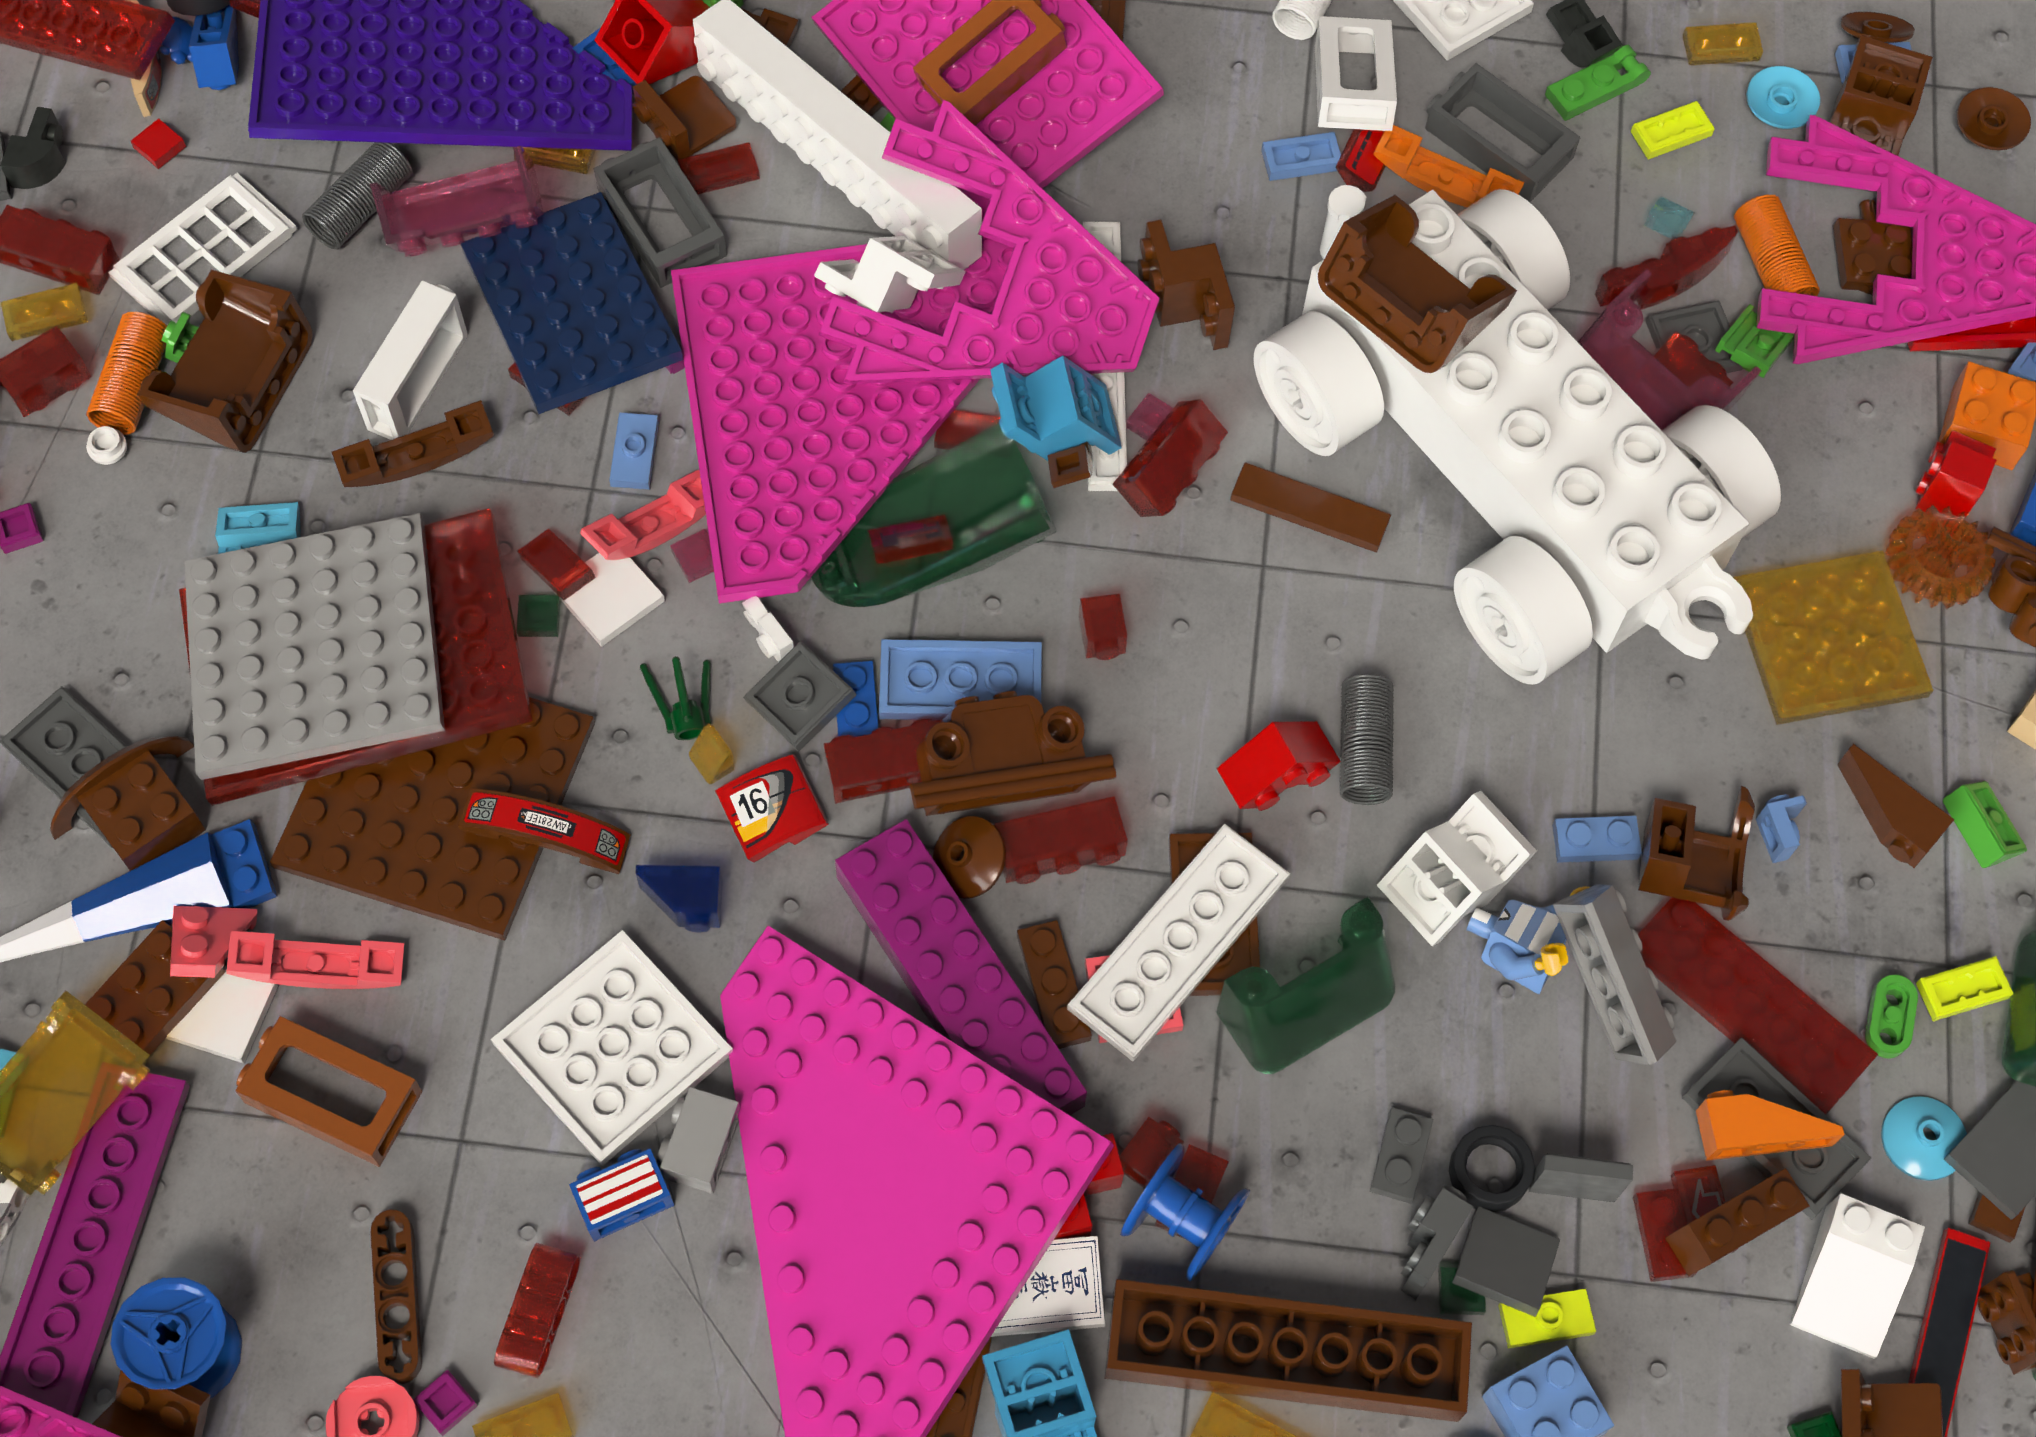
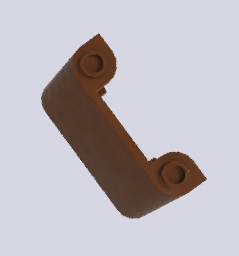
[1318,195,1517,373]
[137,270,312,453]

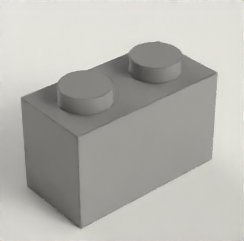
[657,1087,740,1194]

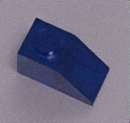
[635,865,723,933]

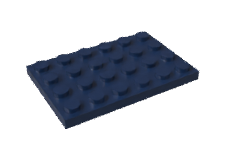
[460,192,684,414]

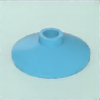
[1746,66,1820,129]
[1881,1096,1967,1181]

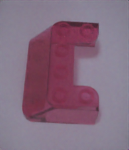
[370,146,544,257]

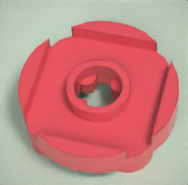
[325,1376,420,1437]

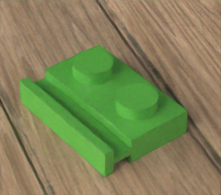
[1715,304,1794,378]

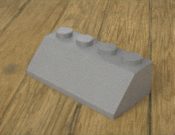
[1553,884,1677,1065]

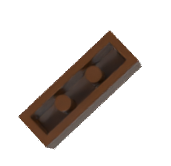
[1665,1168,1810,1276]

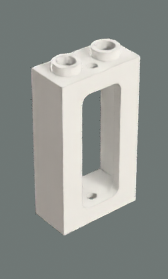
[1315,16,1397,131]
[353,281,468,440]

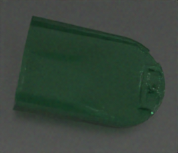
[811,423,1057,607]

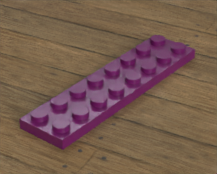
[0,1063,190,1418]

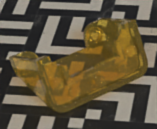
[0,990,150,1197]

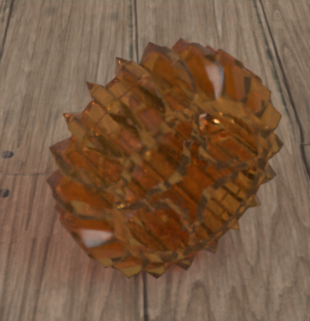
[1885,505,1996,609]

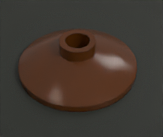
[1841,12,1915,44]
[1957,87,2031,150]
[933,816,1006,899]

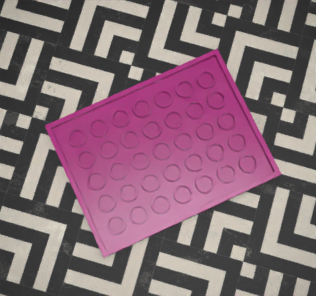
[811,0,1164,220]

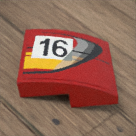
[715,754,829,863]

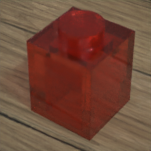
[1079,594,1127,660]
[1119,1117,1184,1189]

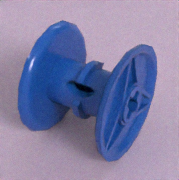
[1120,1143,1250,1282]
[110,1277,242,1399]

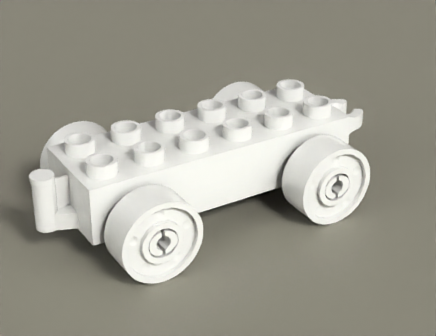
[1253,185,1781,685]

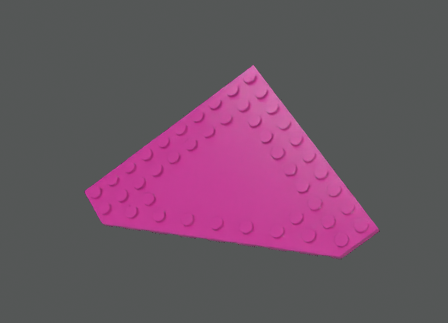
[671,236,1013,604]
[720,926,1114,1437]

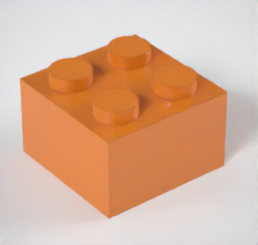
[1939,361,2036,470]

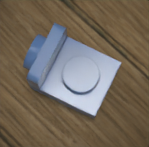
[1755,794,1807,863]

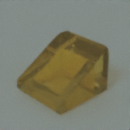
[689,724,735,784]

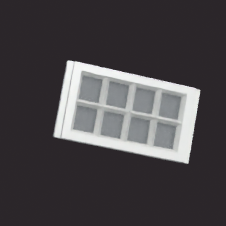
[108,173,298,326]

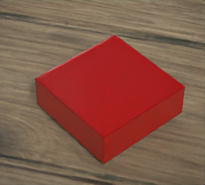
[131,118,186,169]

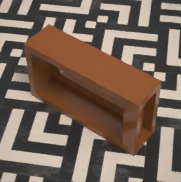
[913,0,1067,126]
[235,1016,423,1167]

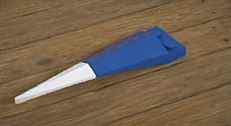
[0,819,278,962]

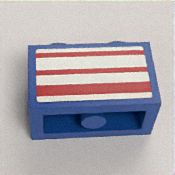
[569,1148,674,1242]

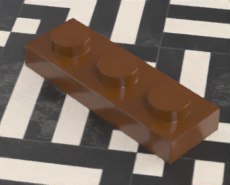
[1017,920,1092,1049]

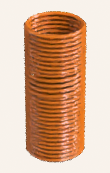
[1734,194,1820,296]
[86,311,167,435]

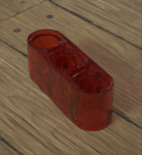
[494,1243,580,1378]

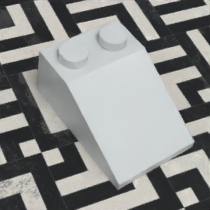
[1790,1193,1925,1359]

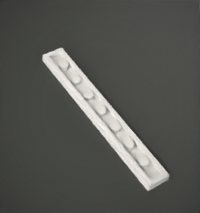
[1083,222,1127,491]

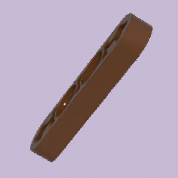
[371,1209,422,1384]

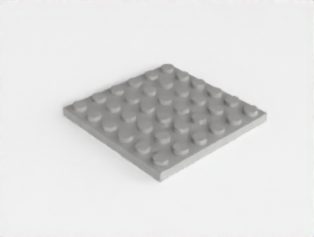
[184,513,445,780]

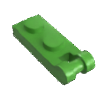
[1545,45,1651,121]

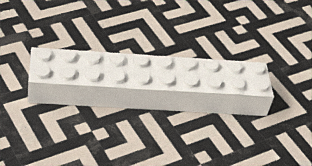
[693,0,982,270]

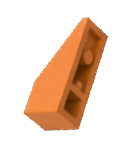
[1696,1090,1845,1161]

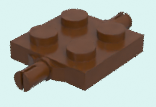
[1833,199,1913,296]

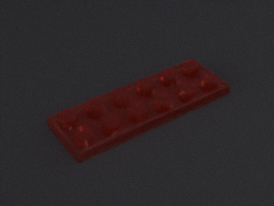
[0,0,175,80]
[1638,897,1878,1115]

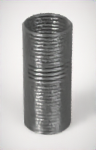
[302,142,413,249]
[1340,674,1394,805]

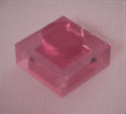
[1126,393,1180,448]
[670,529,714,583]

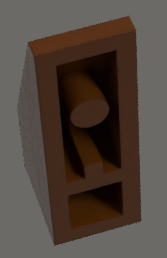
[1838,744,1955,868]

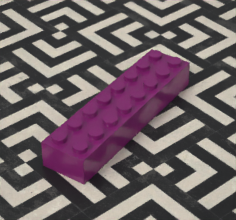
[835,819,1087,1115]

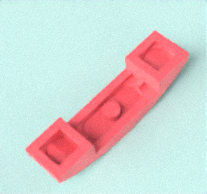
[580,470,706,560]
[226,931,404,989]

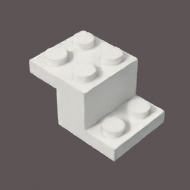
[814,236,966,313]
[1377,791,1537,946]

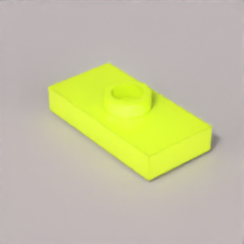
[1631,101,1715,160]
[1916,956,2014,1021]
[1498,1289,1596,1349]

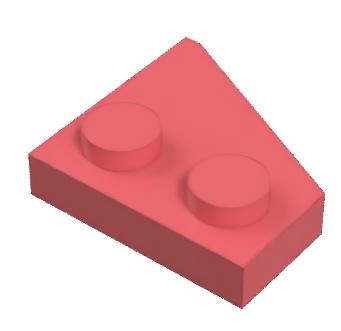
[170,906,257,978]

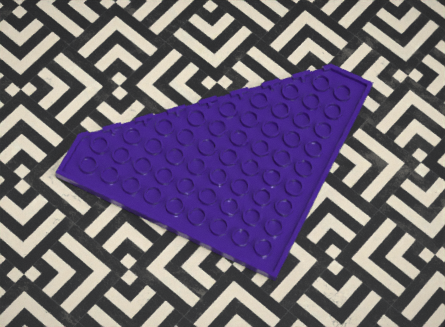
[248,0,632,151]

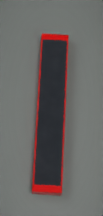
[1908,1227,1991,1437]

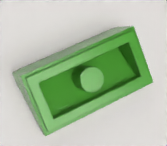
[1943,781,2027,868]

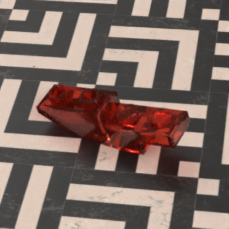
[1595,225,1738,310]

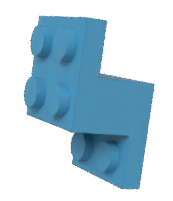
[990,355,1122,461]
[982,1329,1097,1437]

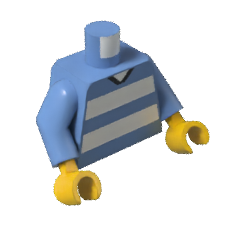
[1467,886,1590,994]

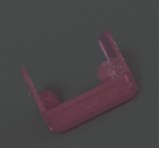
[1577,269,1761,430]

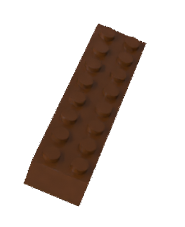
[1104,1279,1472,1422]

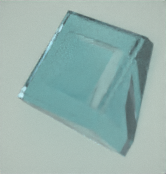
[1644,196,1695,242]

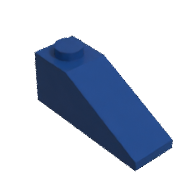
[189,0,239,90]

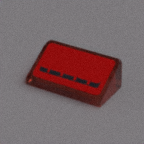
[1335,129,1386,192]

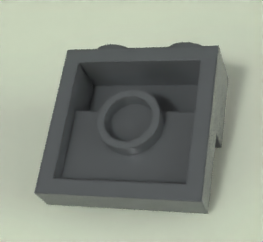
[1401,1185,1474,1300]

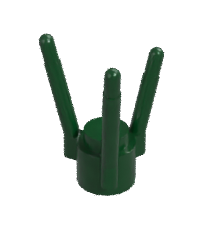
[640,656,711,740]

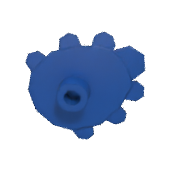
[152,16,193,64]

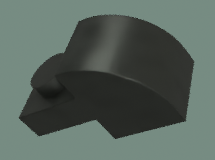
[1546,0,1623,68]
[0,107,66,189]

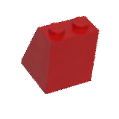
[594,0,710,84]

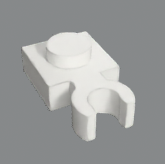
[742,596,794,662]

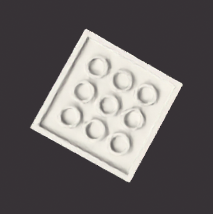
[491,930,733,1166]

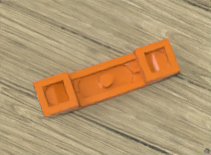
[1374,125,1525,207]

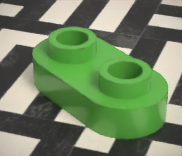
[1865,975,1918,1059]

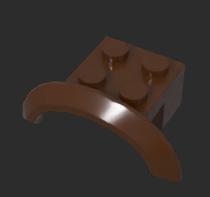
[50,736,206,871]
[1638,786,1755,921]

